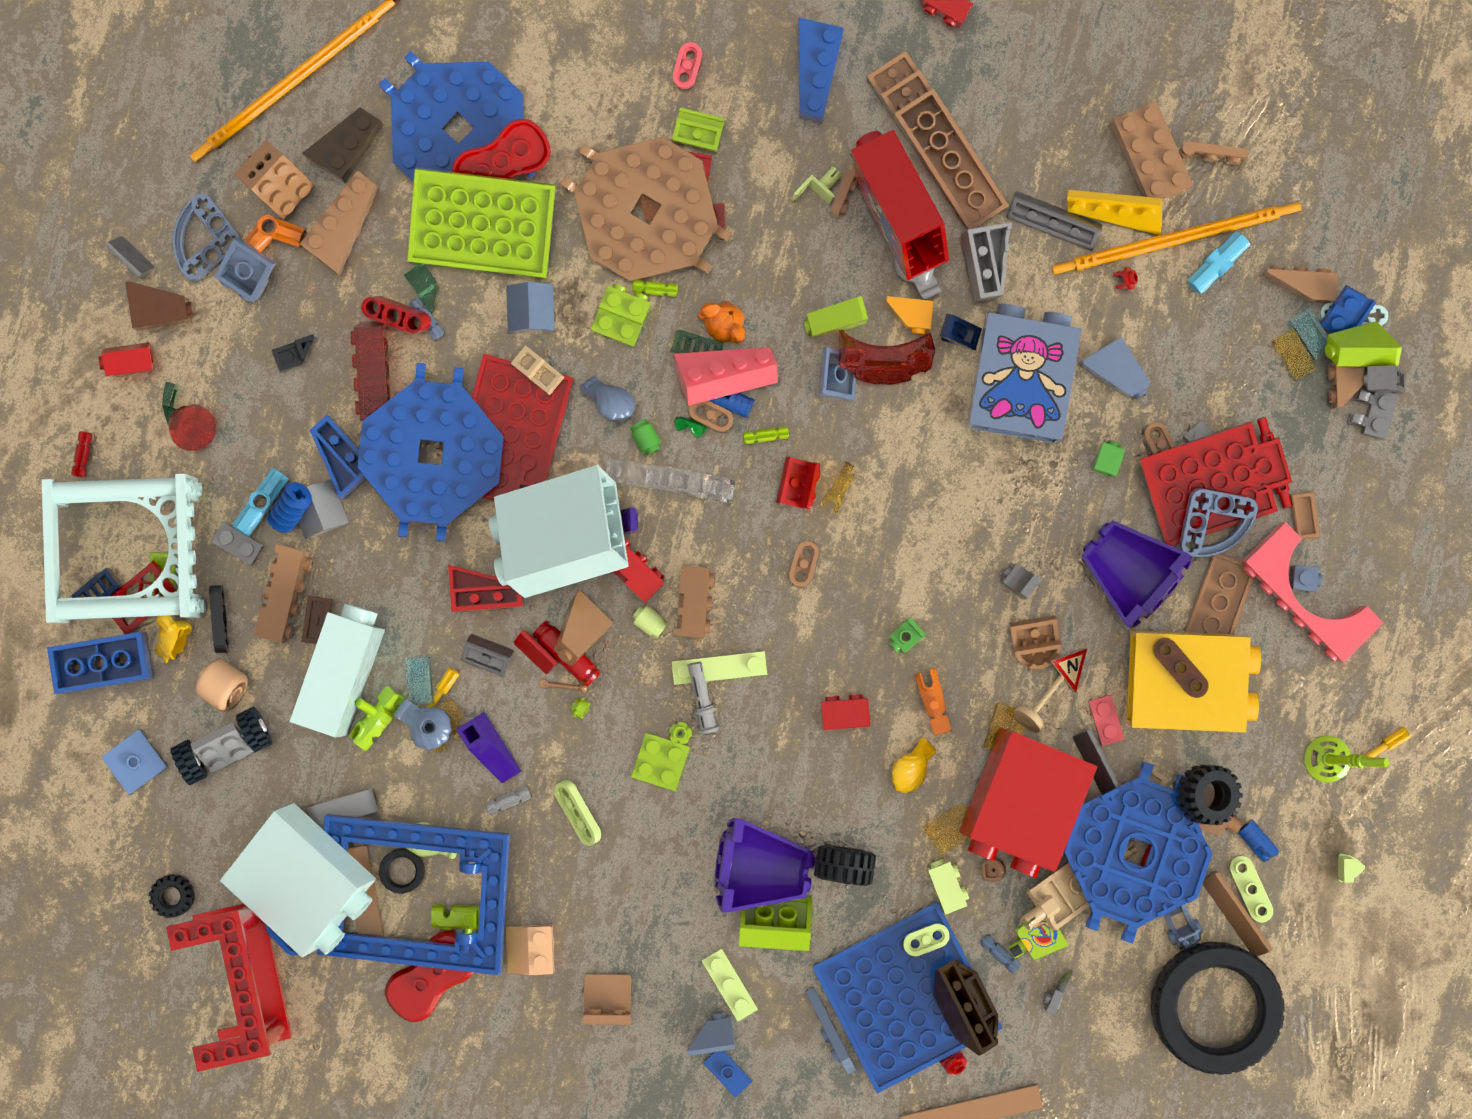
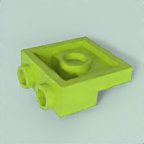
[591,284,651,348]

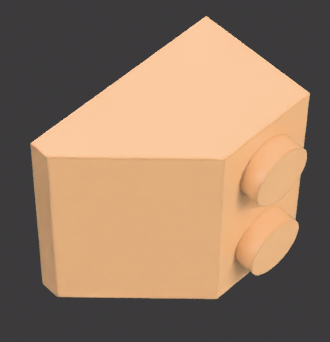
[506,924,555,975]

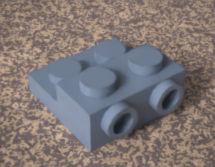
[214,237,276,302]

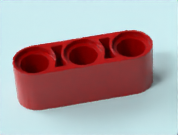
[361,296,431,334]

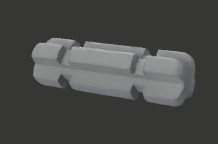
[485,786,531,815]

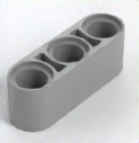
[307,789,378,828]

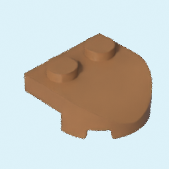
[1009,616,1061,670]

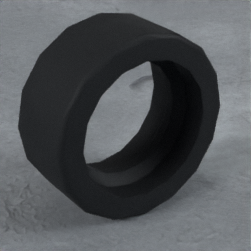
[379,848,425,894]

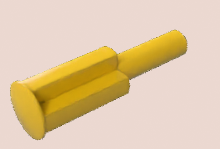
[426,667,460,708]
[1366,726,1411,757]

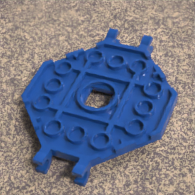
[379,51,537,182]
[357,363,504,542]
[1063,761,1213,944]

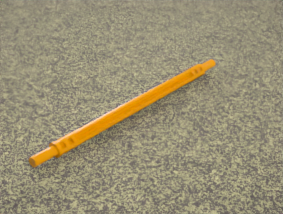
[189,0,395,162]
[1051,202,1302,275]

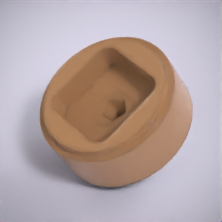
[981,858,1006,882]

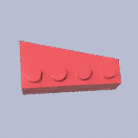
[674,347,778,406]

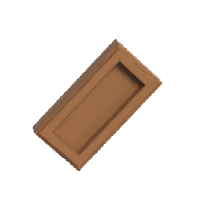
[1290,491,1320,540]

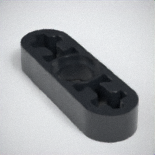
[209,585,229,653]

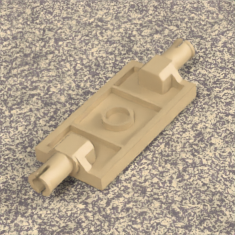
[1020,840,1138,931]

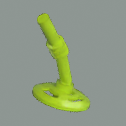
[1304,736,1389,783]

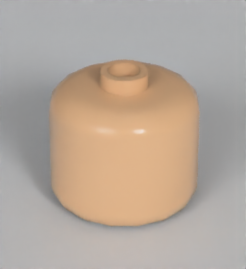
[196,659,248,712]

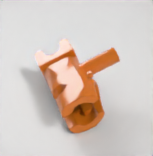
[915,668,952,736]

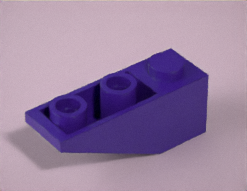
[456,712,521,783]

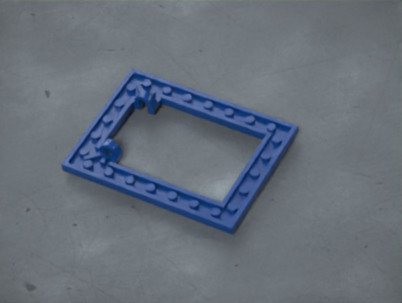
[317,814,510,975]

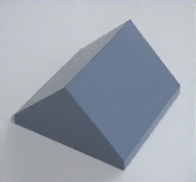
[506,282,555,333]
[818,347,859,400]

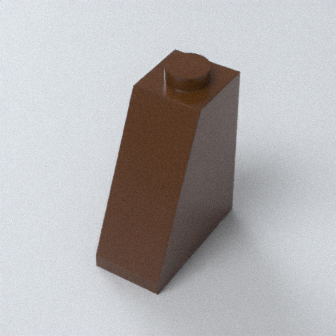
[125,281,195,331]

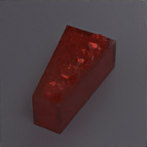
[351,321,390,421]

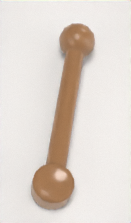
[539,679,588,693]

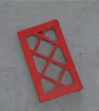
[111,561,177,634]

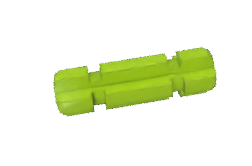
[632,280,678,297]
[743,426,789,444]

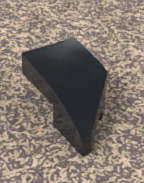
[271,334,314,373]

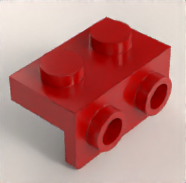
[776,457,821,509]

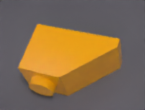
[885,296,934,335]

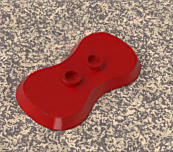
[452,119,551,179]
[385,930,474,1022]

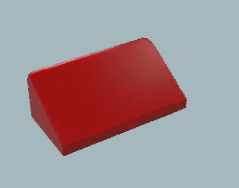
[514,630,558,674]

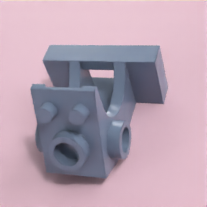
[1163,904,1203,950]

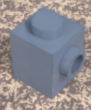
[1289,565,1322,592]

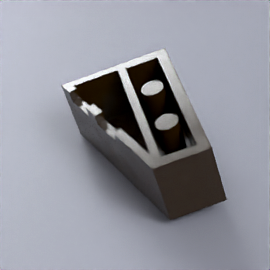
[302,107,383,183]

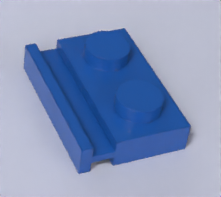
[1320,285,1376,333]

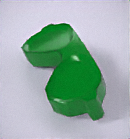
[674,416,707,437]

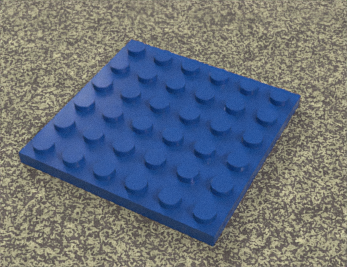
[812,902,1003,1094]

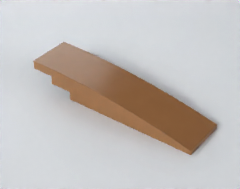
[866,51,1009,229]

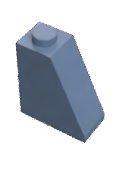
[1079,337,1151,399]

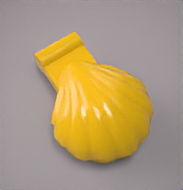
[891,737,936,794]

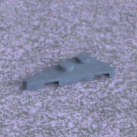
[805,987,857,1075]

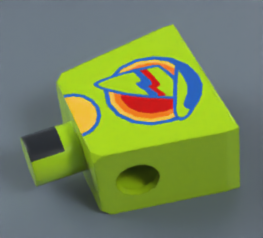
[1008,919,1069,960]

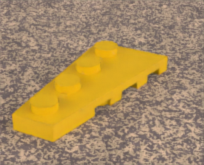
[1067,190,1162,236]

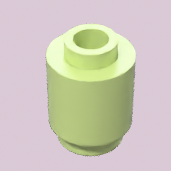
[632,605,668,638]

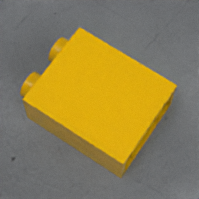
[1126,630,1261,732]

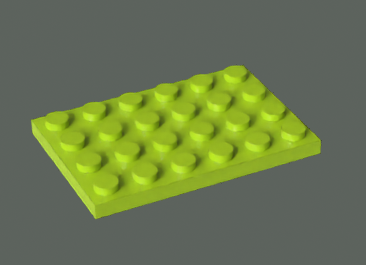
[407,168,556,278]

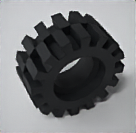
[148,874,194,918]

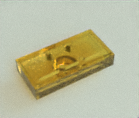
[1272,329,1317,381]

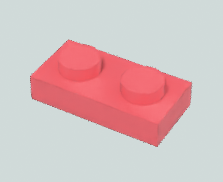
[1088,695,1125,746]

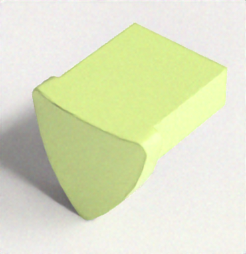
[1338,853,1365,883]

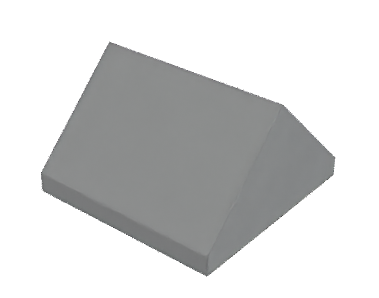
[299,479,349,540]

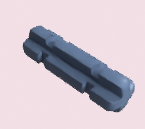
[409,297,444,340]
[980,935,1021,973]

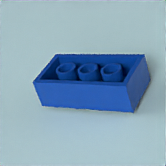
[47,632,153,694]

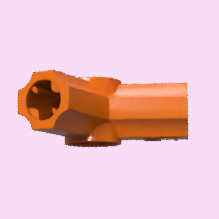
[243,215,306,252]

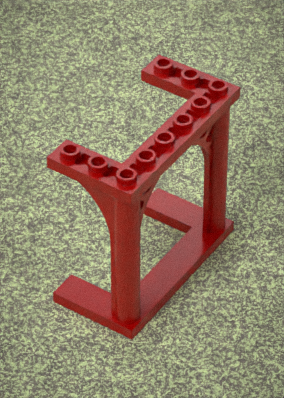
[166,904,292,1072]

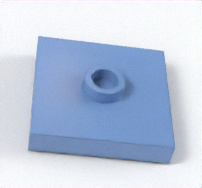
[101,729,168,795]

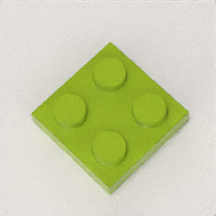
[631,733,690,792]

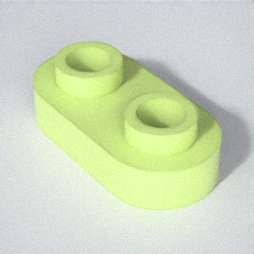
[903,923,949,956]

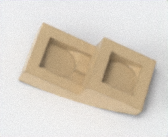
[511,345,564,395]

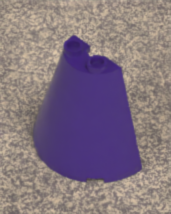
[1081,520,1192,628]
[715,818,815,913]

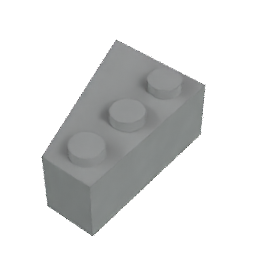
[961,222,1012,303]

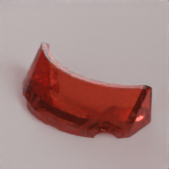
[839,330,935,385]

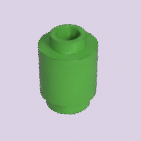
[630,419,662,455]

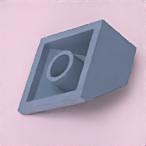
[687,1012,735,1056]

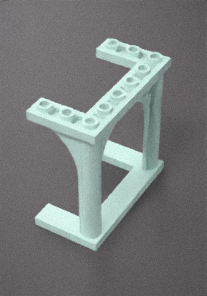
[42,474,206,624]

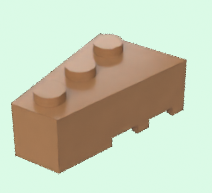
[676,566,714,639]

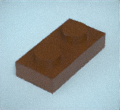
[301,596,333,644]

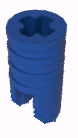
[710,393,755,418]
[1237,819,1279,862]

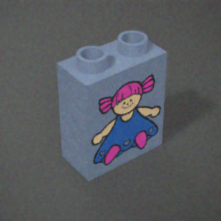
[966,304,1082,444]

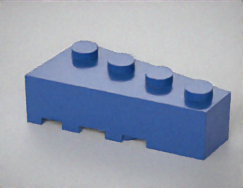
[798,17,844,123]

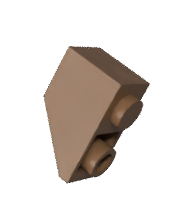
[1328,362,1364,409]

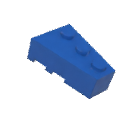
[310,415,366,500]

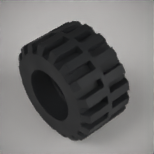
[1176,765,1243,825]
[814,845,876,886]

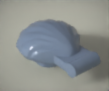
[579,376,635,420]
[393,698,452,750]

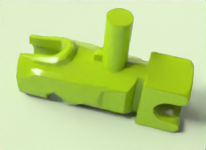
[349,686,405,751]
[431,904,480,934]

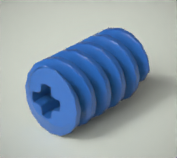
[267,482,312,533]

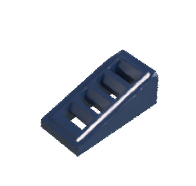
[71,568,122,598]

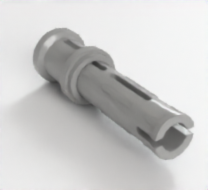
[687,661,719,734]

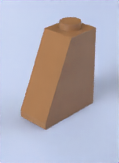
[554,591,613,666]

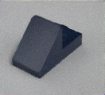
[940,314,982,350]

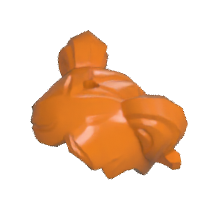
[697,301,745,344]

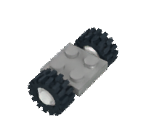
[170,707,273,786]

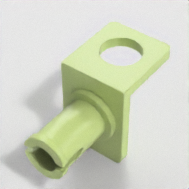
[791,167,842,204]

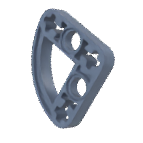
[173,194,241,281]
[1179,488,1258,557]

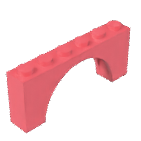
[1241,522,1383,663]

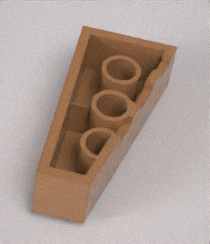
[300,171,379,276]
[254,544,312,643]

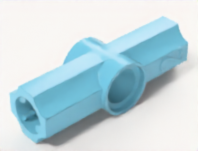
[1186,231,1251,295]
[232,468,289,537]

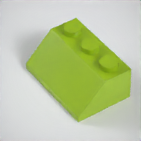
[739,896,812,951]

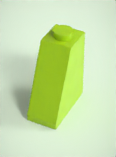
[803,296,868,339]
[1325,321,1402,367]

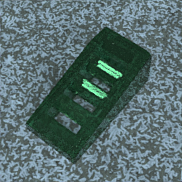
[670,330,724,354]

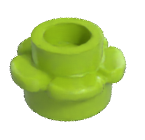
[570,697,591,719]
[669,722,692,745]

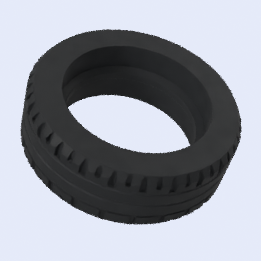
[1151,942,1285,1075]

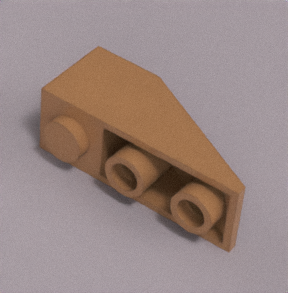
[1263,265,1338,304]

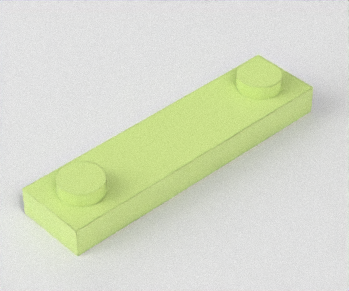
[672,651,767,685]

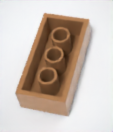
[1110,101,1194,202]

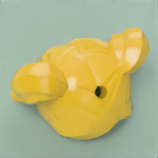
[155,615,192,663]

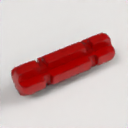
[71,431,92,477]

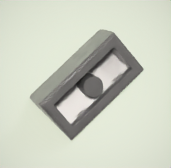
[105,236,155,279]
[460,634,514,677]

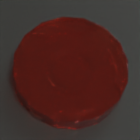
[168,404,216,451]

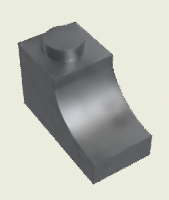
[1364,365,1405,393]
[1001,563,1042,600]

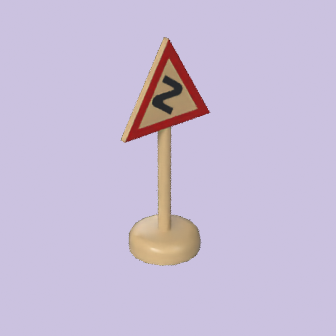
[1013,648,1087,733]

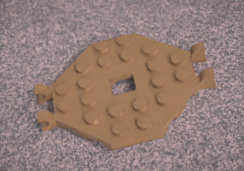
[560,137,732,282]

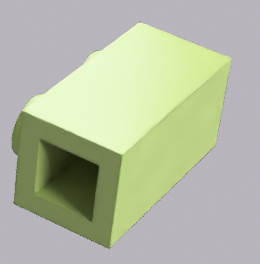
[927,858,969,915]

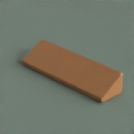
[1203,871,1272,957]

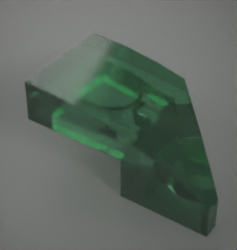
[404,263,439,313]
[162,382,182,430]

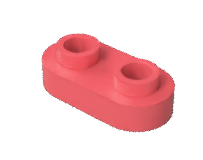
[673,42,702,89]

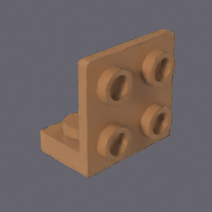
[583,974,632,1025]

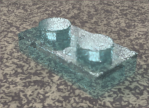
[1289,308,1328,360]
[405,656,434,705]

